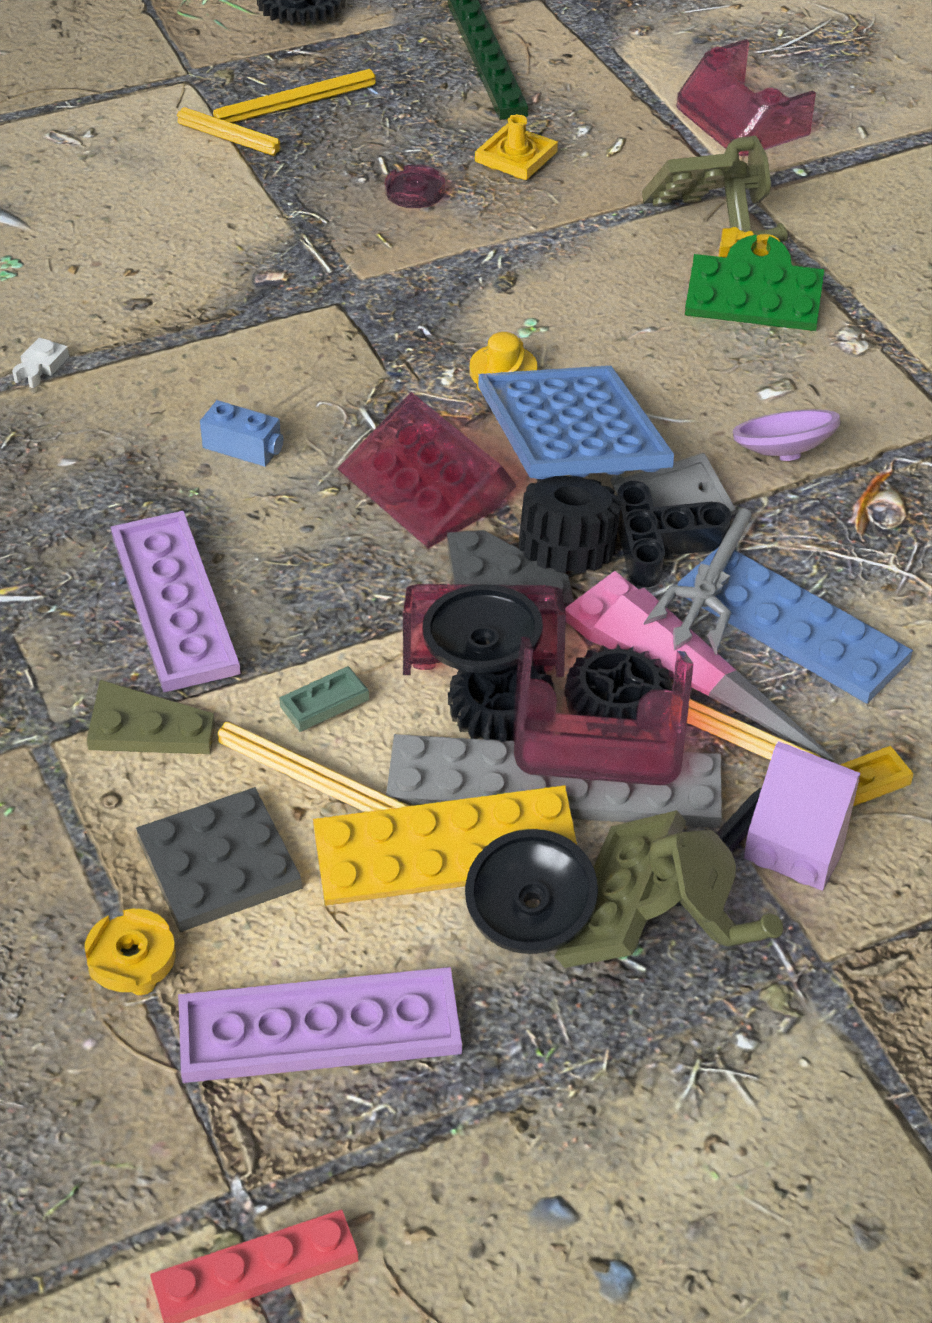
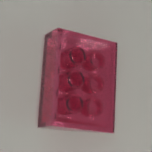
[337,392,516,549]

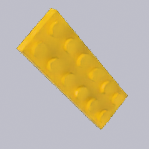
[313,785,577,906]

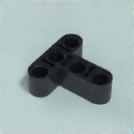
[617,481,731,588]

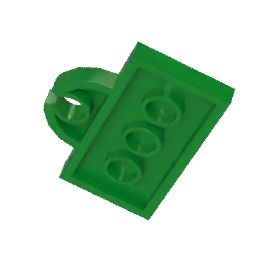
[685,235,824,331]

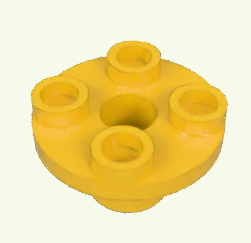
[469,332,537,392]

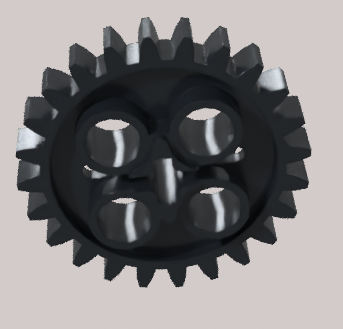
[257,0,346,26]

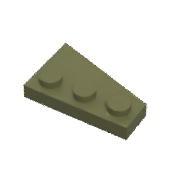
[87,680,215,754]

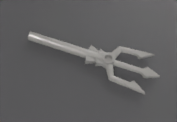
[643,508,752,655]

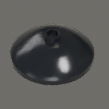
[422,584,543,673]
[465,829,598,954]

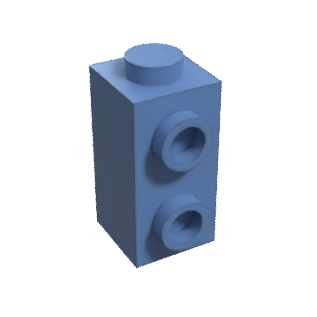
[200,400,284,467]

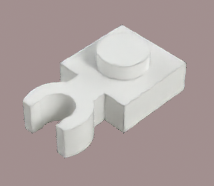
[12,338,69,388]

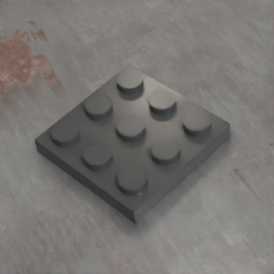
[136,787,303,932]

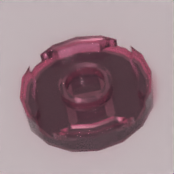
[385,164,445,208]

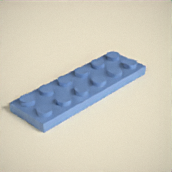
[678,547,913,704]

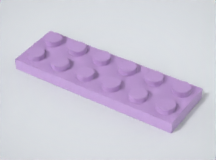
[111,511,241,693]
[178,967,462,1083]

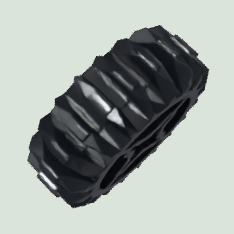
[564,644,673,741]
[448,657,556,742]

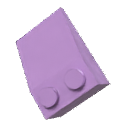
[744,741,861,891]

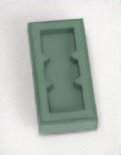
[279,666,369,732]

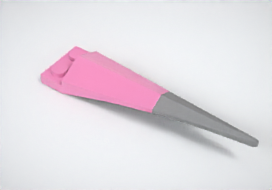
[562,571,834,762]

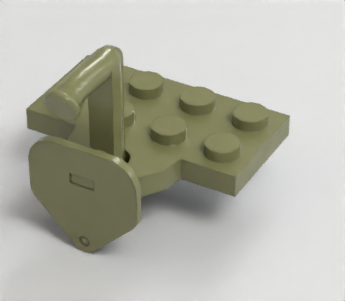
[642,136,788,241]
[554,810,783,968]

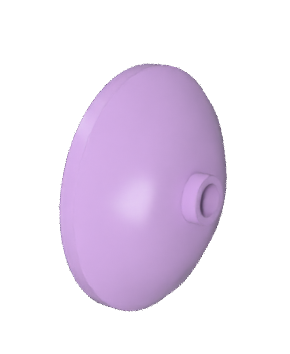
[733,409,841,461]

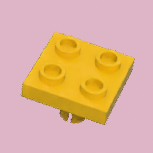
[475,115,558,180]

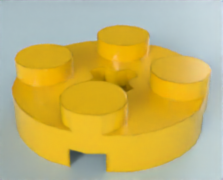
[85,908,176,995]

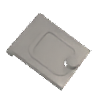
[611,453,736,516]

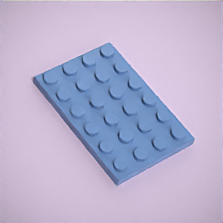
[478,365,674,479]

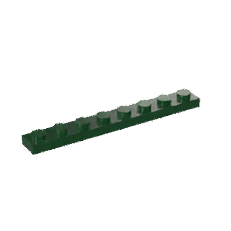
[447,0,528,120]

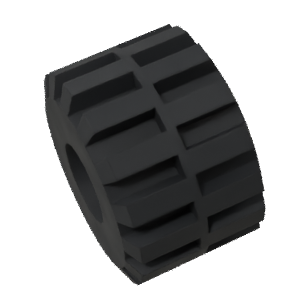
[519,476,621,573]

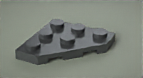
[447,530,574,615]

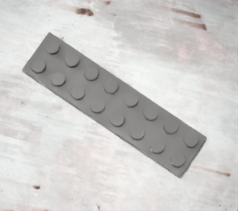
[386,734,722,828]

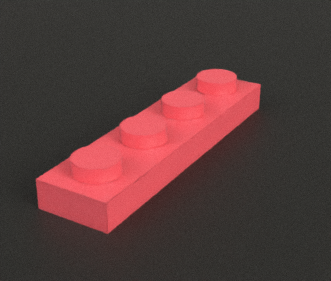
[150,1209,359,1323]

